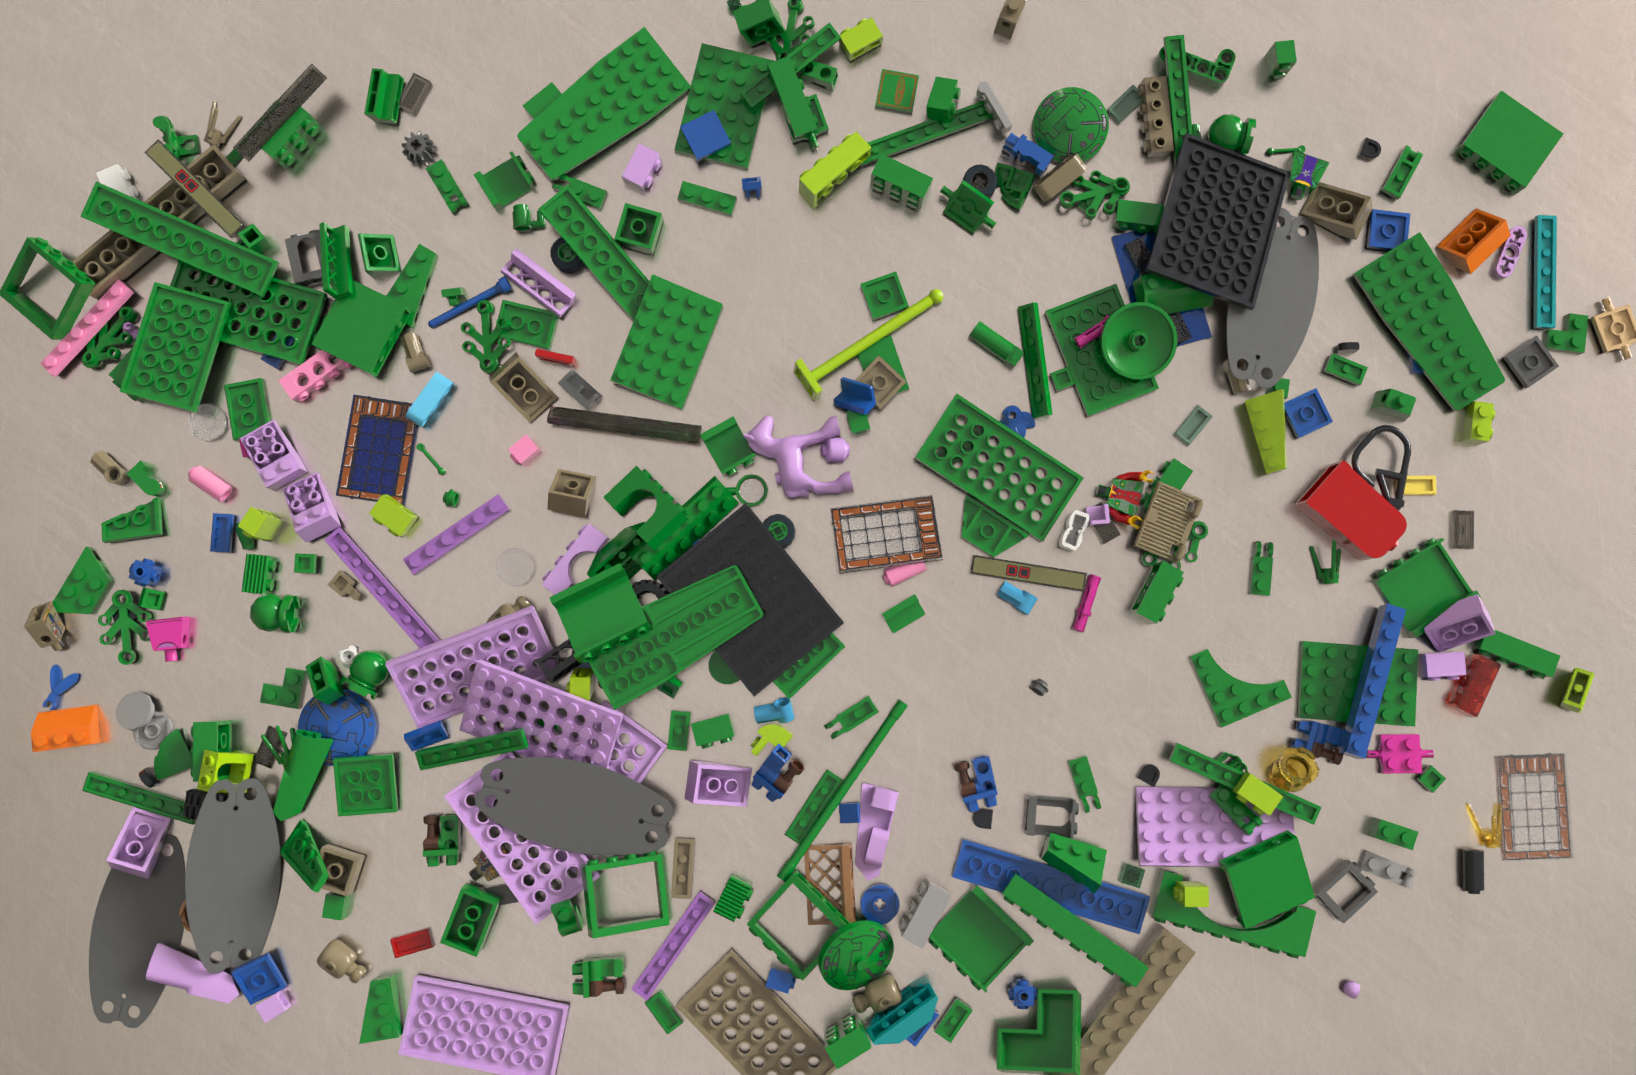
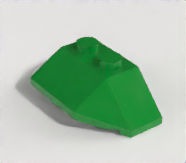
[587,522,645,579]

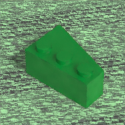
[1041,833,1107,894]
[359,974,404,1044]

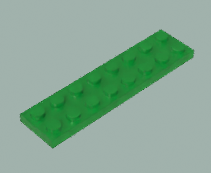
[538,185,649,321]

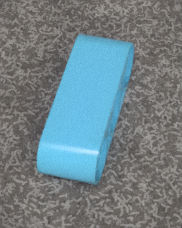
[405,372,453,427]

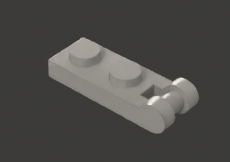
[976,82,1012,134]
[1359,850,1418,889]

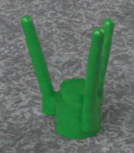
[1310,540,1341,584]
[261,725,294,768]

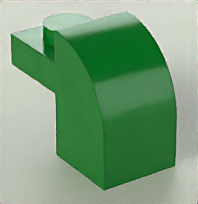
[236,223,268,254]
[551,899,583,937]

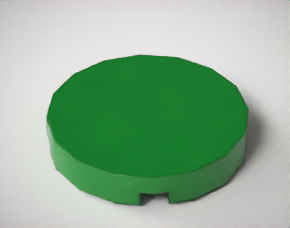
[708,650,740,684]

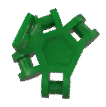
[153,116,200,161]

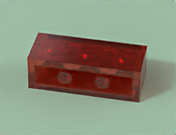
[1449,655,1501,717]

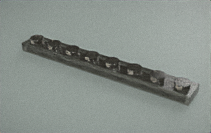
[547,406,702,443]

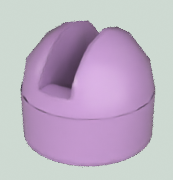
[1343,981,1360,999]

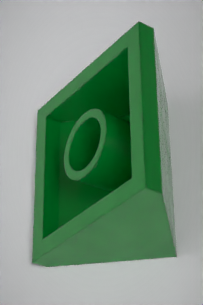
[358,233,400,278]

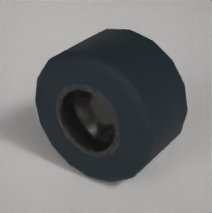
[963,164,997,198]

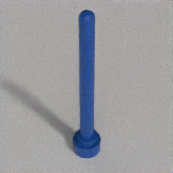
[428,276,512,328]

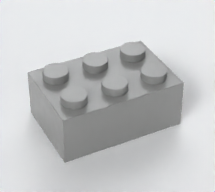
[899,879,951,949]

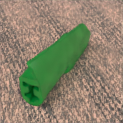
[273,729,333,821]

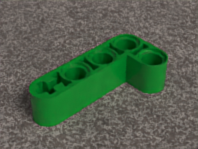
[1155,46,1236,89]

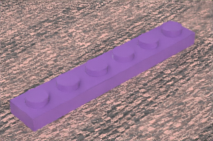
[403,494,510,575]
[631,891,715,1001]

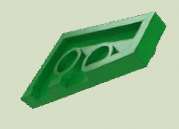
[101,497,163,543]

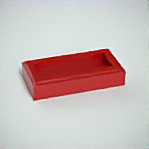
[535,349,576,367]
[390,928,434,958]

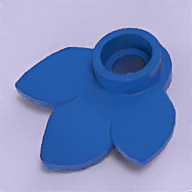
[999,405,1036,438]

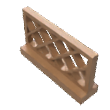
[805,843,856,925]

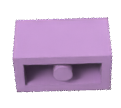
[622,143,662,192]
[1419,652,1466,681]

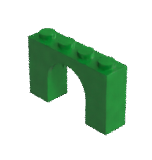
[603,465,688,551]

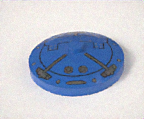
[298,688,377,766]

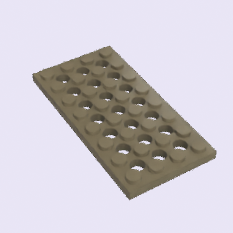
[675,949,837,1075]

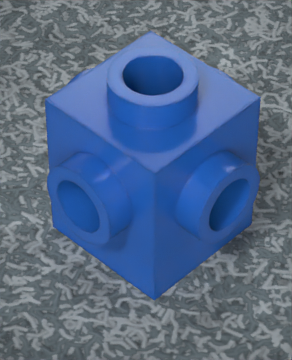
[128,558,163,587]
[1008,979,1037,1009]

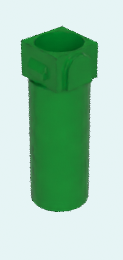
[969,321,1024,367]

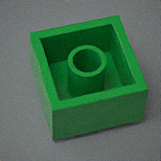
[733,0,785,46]
[614,203,664,255]

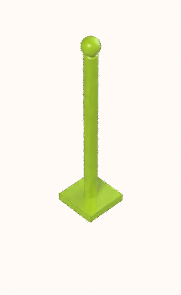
[793,289,943,401]

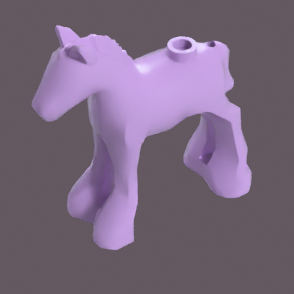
[743,415,854,498]

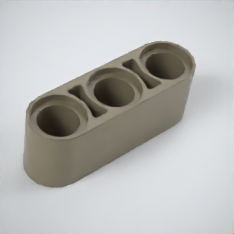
[1033,152,1087,202]

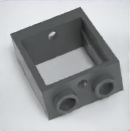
[1313,860,1378,923]

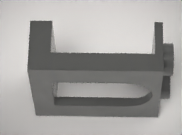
[285,230,331,286]
[1024,794,1079,839]

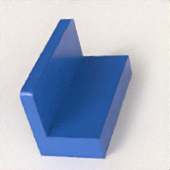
[833,377,876,415]

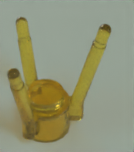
[1466,804,1502,848]

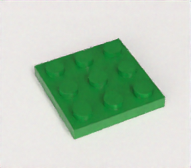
[333,753,398,817]

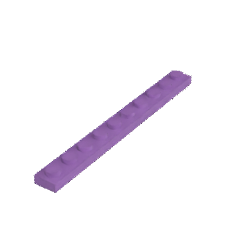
[325,527,462,678]

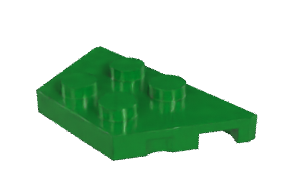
[961,495,1029,558]
[52,546,113,614]

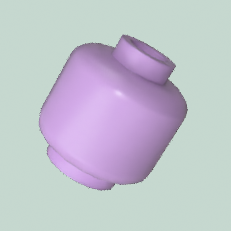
[820,438,850,462]

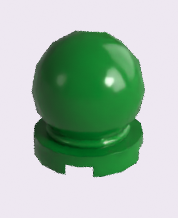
[1208,114,1256,155]
[250,593,300,633]
[340,650,389,700]

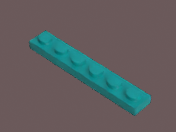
[1533,215,1557,329]

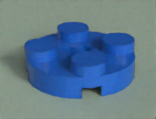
[860,884,900,924]

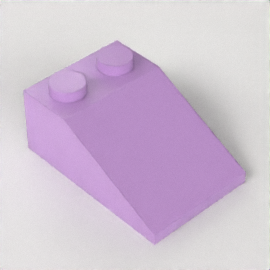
[1424,594,1496,653]
[684,760,752,807]
[106,807,171,879]

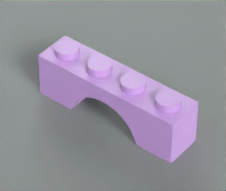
[542,524,609,595]

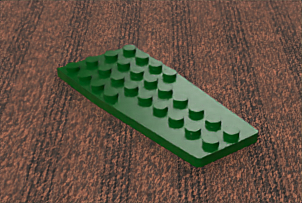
[517,27,691,181]
[1353,232,1505,411]
[588,565,764,710]

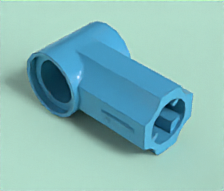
[997,581,1038,615]
[754,698,794,724]

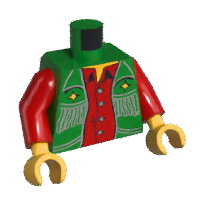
[1096,470,1154,529]

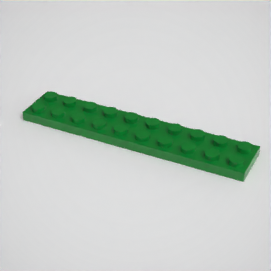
[80,181,280,297]

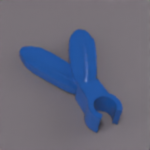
[43,665,79,710]

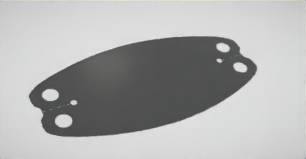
[1227,208,1319,389]
[475,757,673,855]
[185,778,281,973]
[89,834,186,1028]

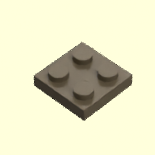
[855,356,907,410]

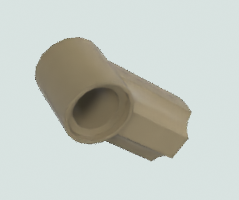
[400,332,430,373]
[1223,358,1251,394]
[90,450,130,486]

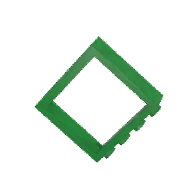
[0,237,96,340]
[581,851,670,938]
[747,871,850,981]

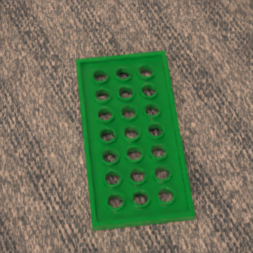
[170,260,327,365]
[914,393,1084,542]

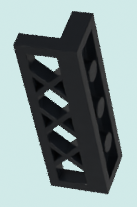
[536,639,583,684]

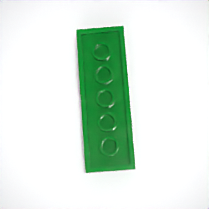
[629,476,739,581]

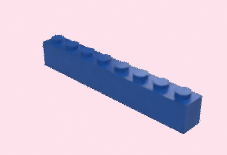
[1339,603,1406,759]

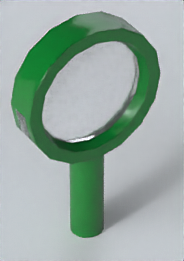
[725,474,768,507]

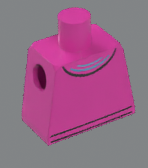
[146,617,190,662]

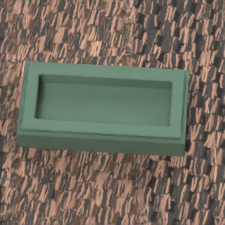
[1106,85,1142,125]
[1173,405,1213,446]

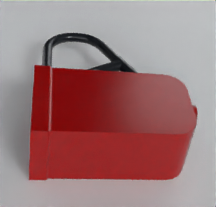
[1294,425,1411,560]

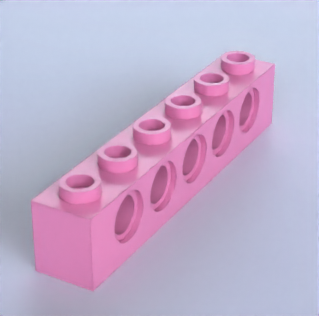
[278,350,353,402]

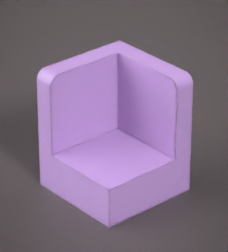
[1085,504,1110,526]
[256,990,291,1023]

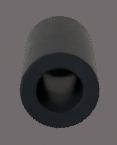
[1463,849,1485,894]

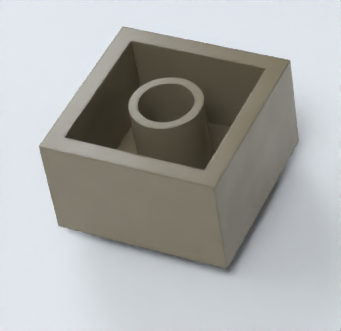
[320,844,365,896]

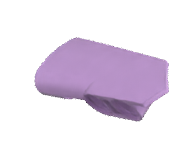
[855,783,899,880]
[146,943,239,1004]

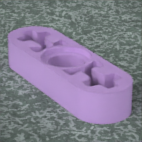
[1493,226,1527,279]

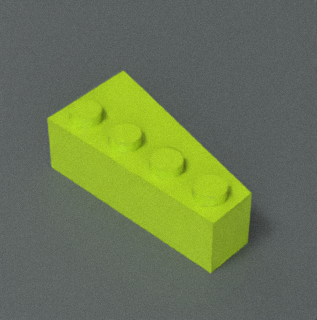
[799,131,872,209]
[1245,389,1287,474]

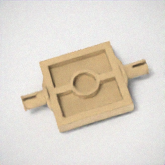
[1590,297,1636,360]

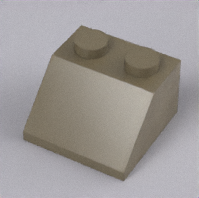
[547,469,596,517]

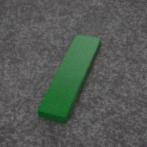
[784,769,843,844]

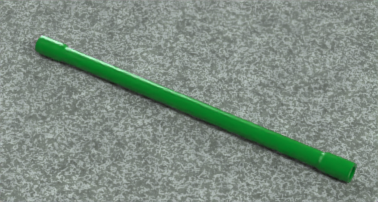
[777,699,908,882]

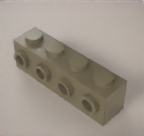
[1138,76,1174,157]

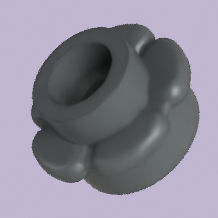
[1030,679,1049,696]

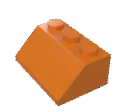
[1436,208,1511,274]
[31,705,101,752]

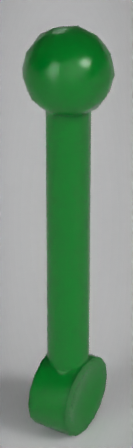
[1266,145,1306,155]
[416,443,445,475]

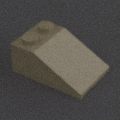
[1301,182,1373,240]
[488,352,558,423]

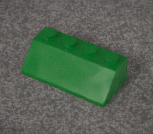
[1133,274,1214,314]

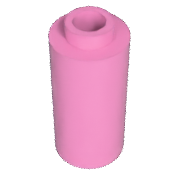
[188,466,233,503]
[882,560,927,587]

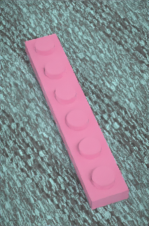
[40,279,134,377]

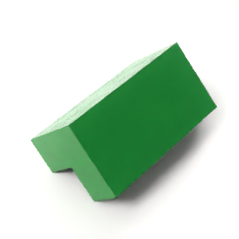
[364,68,404,124]

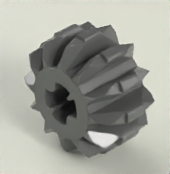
[402,131,435,165]

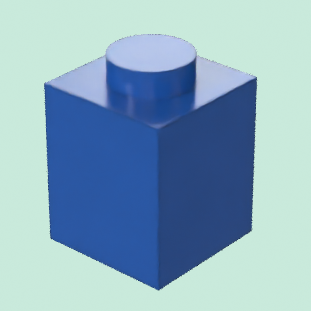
[766,964,796,994]

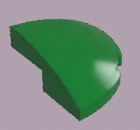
[995,162,1035,210]
[154,728,193,780]

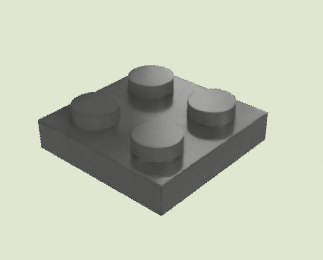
[1503,335,1559,389]

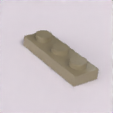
[671,838,695,899]

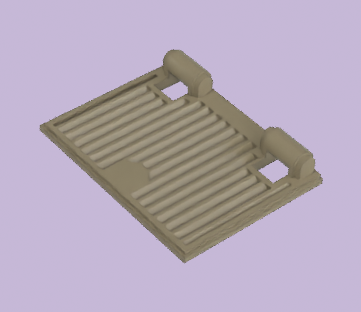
[1133,481,1203,564]

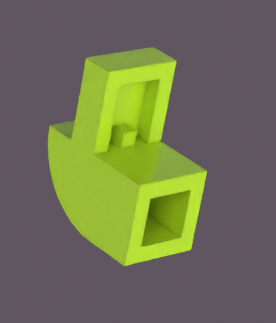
[750,724,793,757]

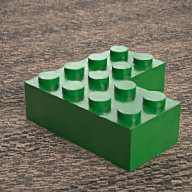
[997,989,1081,1075]

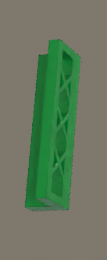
[319,222,353,300]

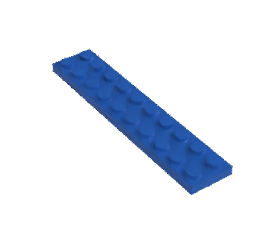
[952,839,1150,934]

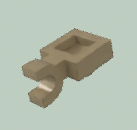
[328,570,365,602]

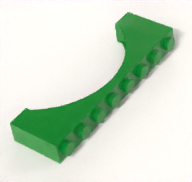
[1149,868,1316,959]

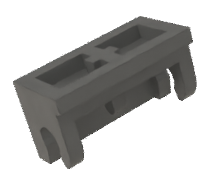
[558,370,602,411]

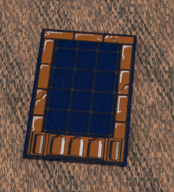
[336,395,418,506]

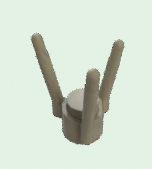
[204,101,242,147]

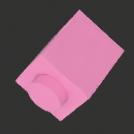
[508,434,541,466]

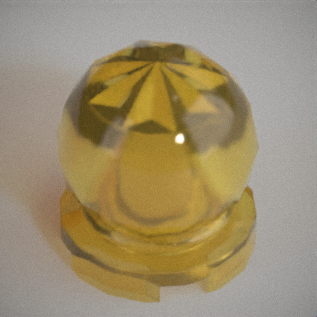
[1271,747,1320,793]

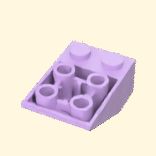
[240,419,308,491]
[283,472,341,543]

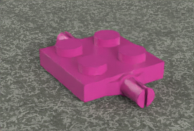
[1366,734,1434,774]

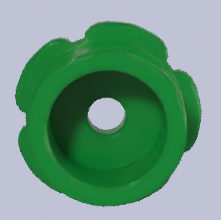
[443,489,459,507]

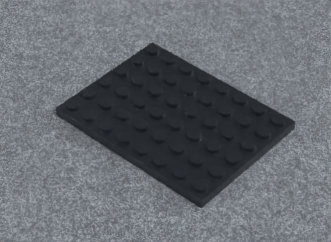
[1145,133,1290,310]
[656,503,844,696]

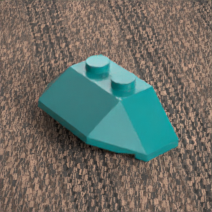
[866,983,938,1045]

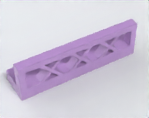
[501,248,576,318]

